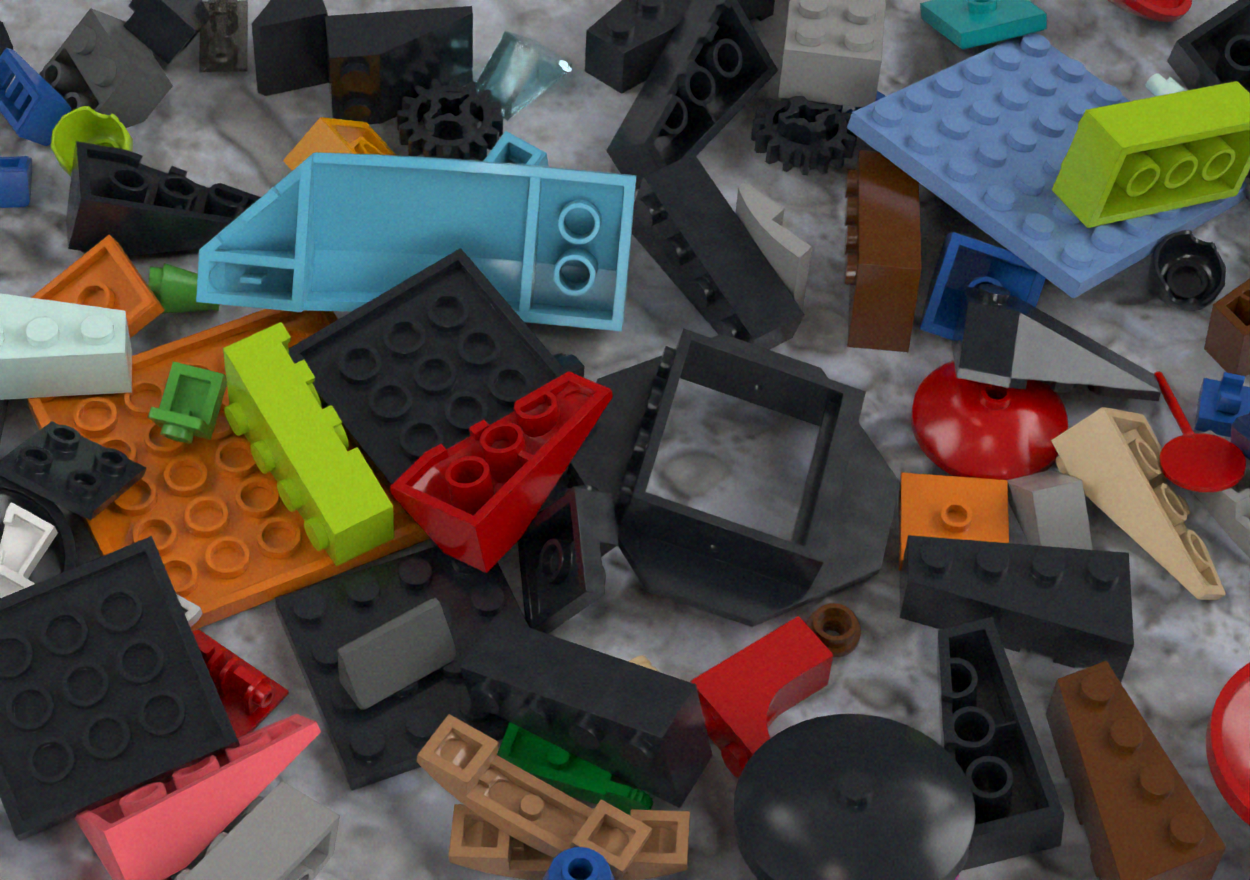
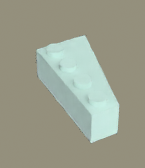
[0,293,132,400]

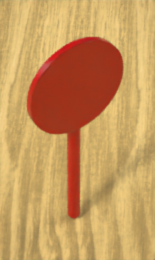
[1154,371,1246,492]

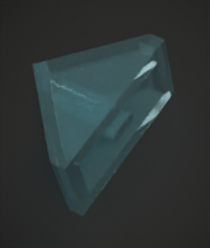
[476,31,572,121]

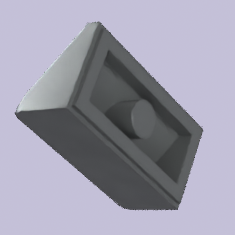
[337,598,456,709]

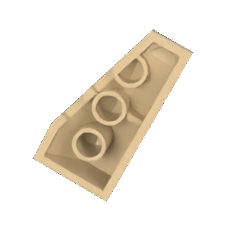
[1051,407,1226,600]

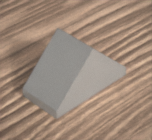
[1008,470,1093,550]

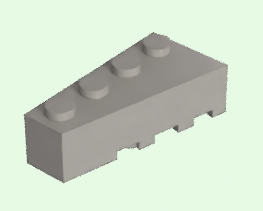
[174,781,340,880]

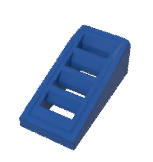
[0,47,71,146]

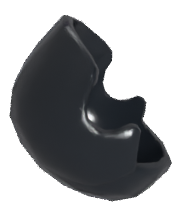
[1148,230,1226,311]

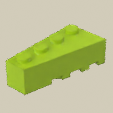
[223,322,394,566]

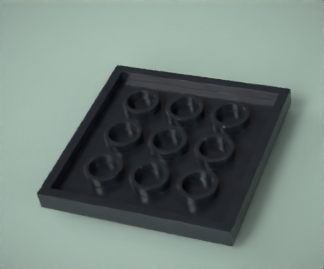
[288,248,566,514]
[0,536,240,841]
[275,546,529,791]

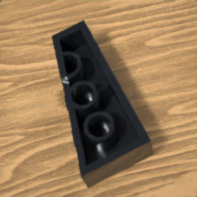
[632,153,805,350]
[937,617,1065,871]

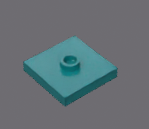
[920,0,1047,50]

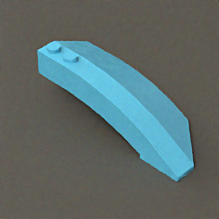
[196,152,636,332]

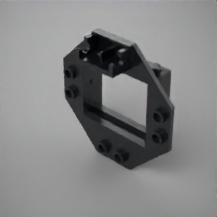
[566,328,901,627]

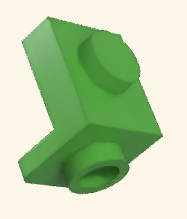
[148,361,227,444]

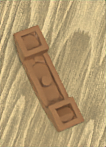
[416,714,653,878]
[448,804,690,880]

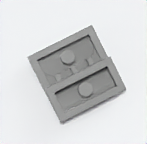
[735,182,812,311]

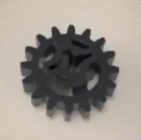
[397,77,503,161]
[751,96,857,175]

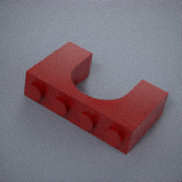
[690,616,834,778]

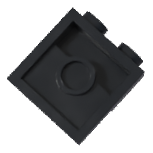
[517,485,619,634]

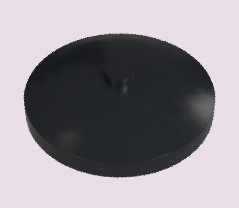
[734,714,975,880]

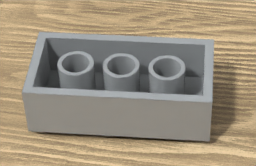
[778,0,886,107]

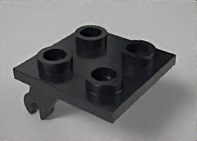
[0,421,146,520]

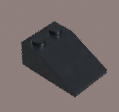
[325,6,473,124]

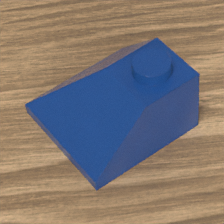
[919,232,1046,340]

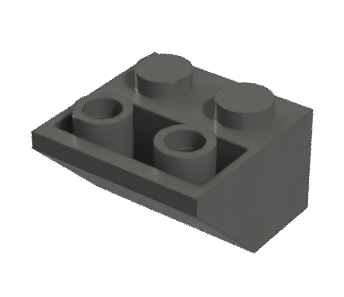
[39,8,173,128]

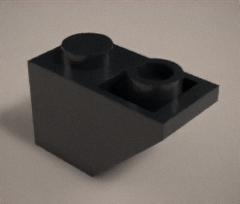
[123,0,211,64]

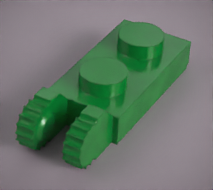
[497,722,654,814]

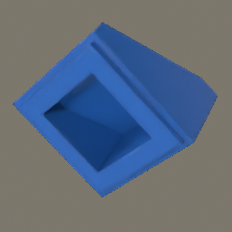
[0,156,32,208]

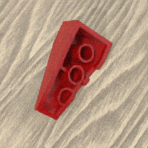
[390,371,613,573]

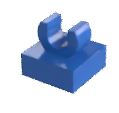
[1194,372,1250,437]

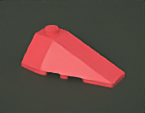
[75,714,321,880]

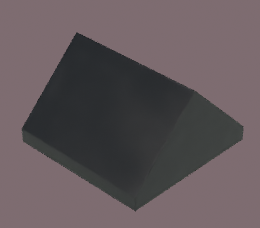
[251,0,329,96]

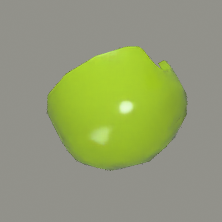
[51,106,133,177]

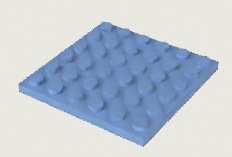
[847,33,1248,299]

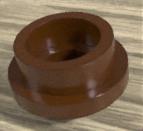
[806,603,861,657]

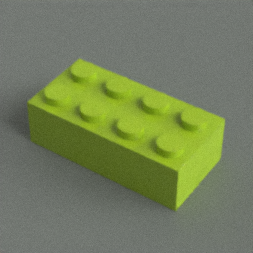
[1052,81,1250,228]

